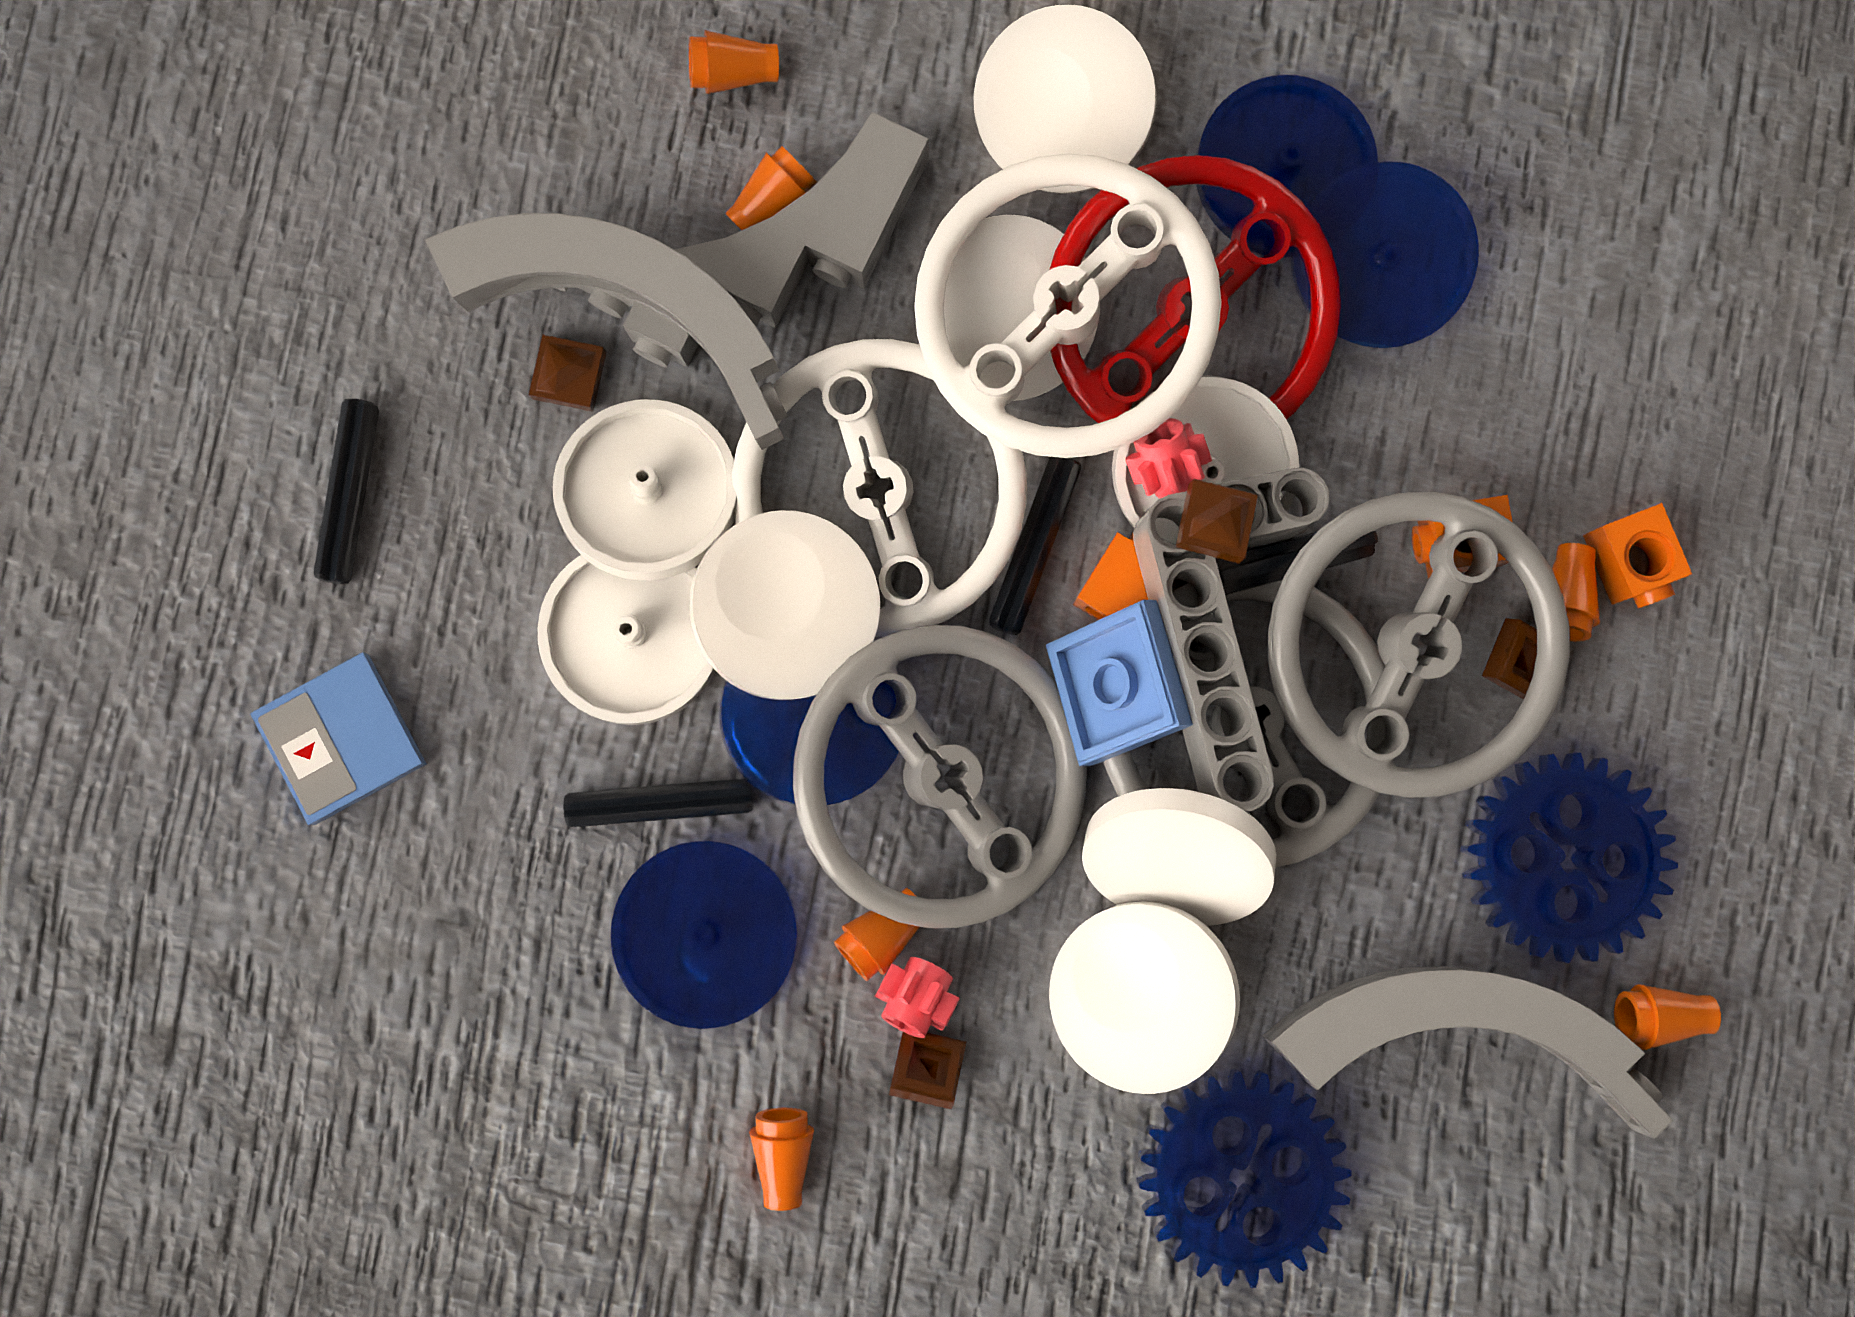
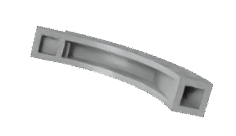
[425,213,788,450]
[1262,966,1673,1139]

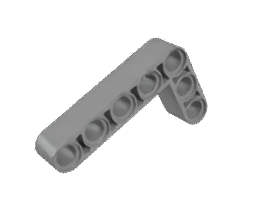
[1133,468,1329,812]

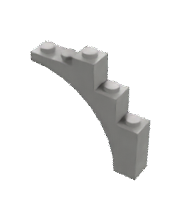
[555,112,929,368]

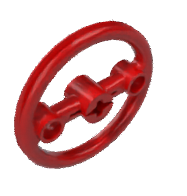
[1049,155,1341,423]

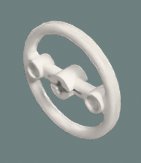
[914,153,1222,458]
[732,339,1027,637]

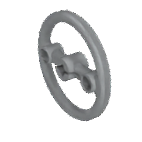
[1268,492,1570,798]
[1104,581,1386,867]
[793,625,1087,928]

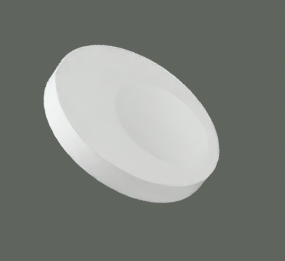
[974,5,1157,194]
[944,215,1097,401]
[1112,375,1299,558]
[553,399,737,580]
[690,510,880,700]
[538,555,716,725]
[1082,788,1276,926]
[1049,901,1240,1094]

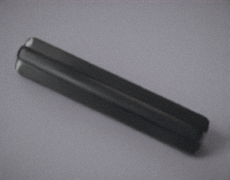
[313,399,379,584]
[989,457,1081,635]
[1215,531,1378,596]
[563,778,754,827]

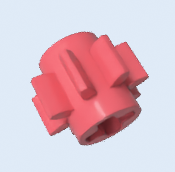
[1125,418,1212,498]
[875,957,960,1038]

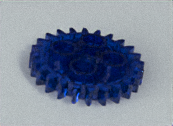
[1460,752,1678,963]
[1136,1068,1352,1288]

